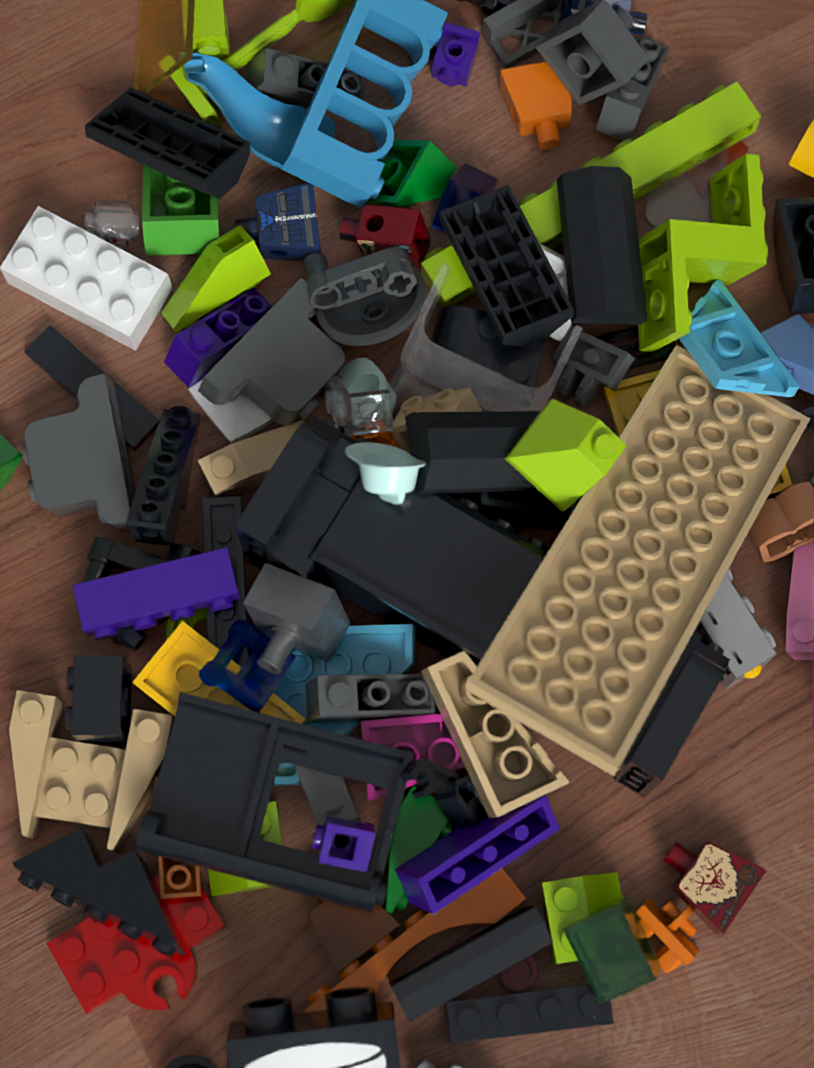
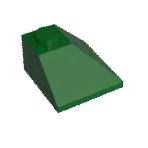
[365,139,457,207]

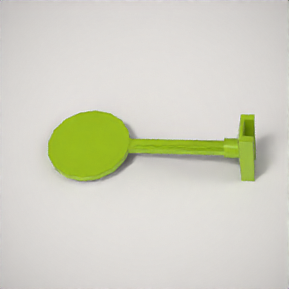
[162,0,354,127]

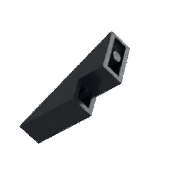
[126,406,201,547]
[13,828,186,958]

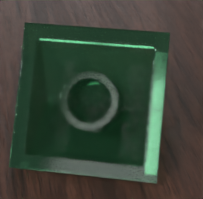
[563,895,662,1004]

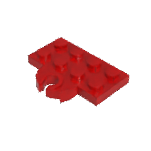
[47,874,226,1014]

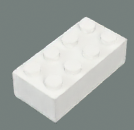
[0,206,173,351]

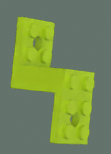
[638,154,768,352]

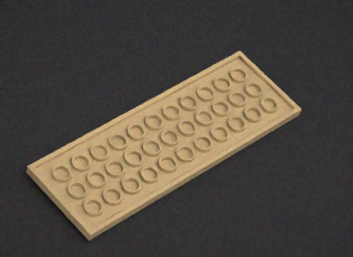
[465,344,810,776]

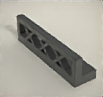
[482,0,565,69]

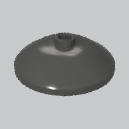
[316,266,427,346]

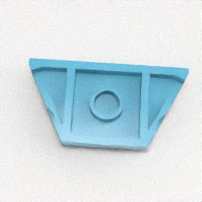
[679,280,800,397]

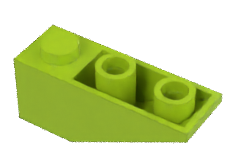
[161,225,271,332]

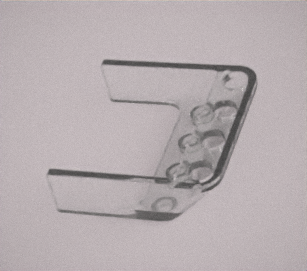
[390,263,583,412]

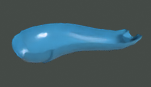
[183,53,335,168]

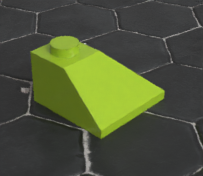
[505,399,627,511]

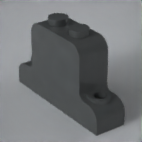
[198,278,345,425]
[21,373,136,531]

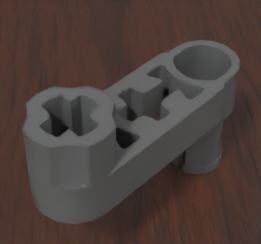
[303,247,417,310]

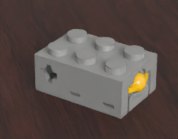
[692,568,776,690]

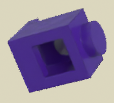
[432,22,480,87]
[311,816,376,872]

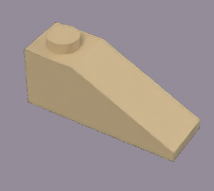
[198,420,305,497]

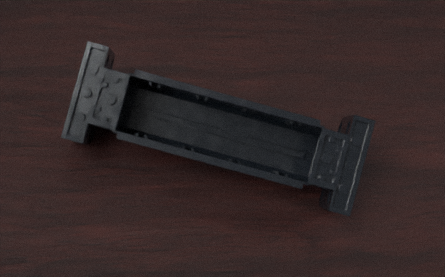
[234,416,730,798]

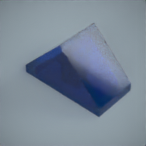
[432,163,498,234]

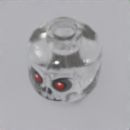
[83,199,139,248]

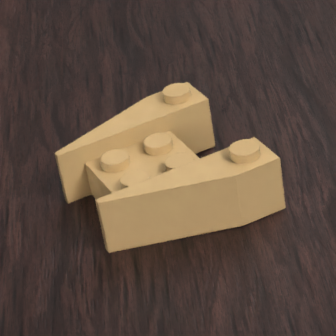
[9,690,175,854]

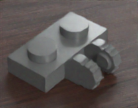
[552,326,634,408]

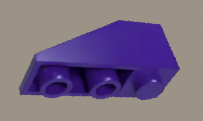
[164,288,272,388]

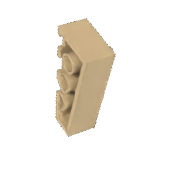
[421,651,570,818]

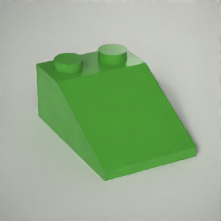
[142,164,220,255]

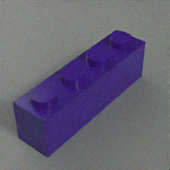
[72,547,240,640]
[395,795,560,914]

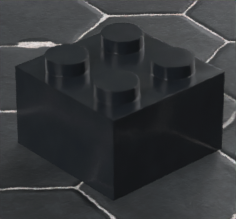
[65,655,133,745]

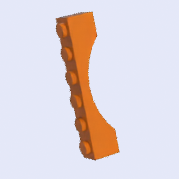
[304,868,526,1013]

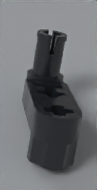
[81,537,202,583]

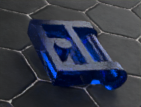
[199,619,296,713]

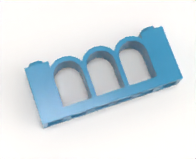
[281,0,448,209]

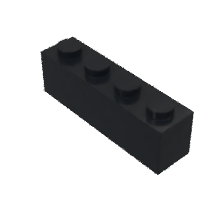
[445,982,614,1044]

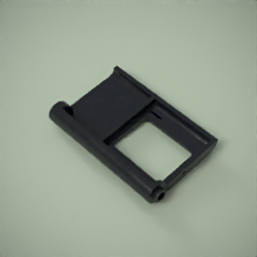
[136,692,414,913]

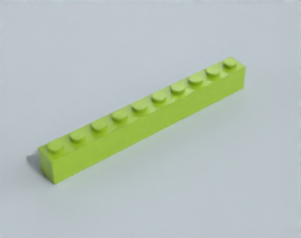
[421,81,762,308]

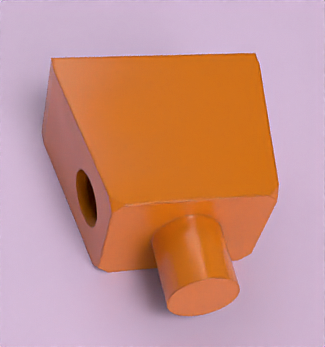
[499,62,572,150]

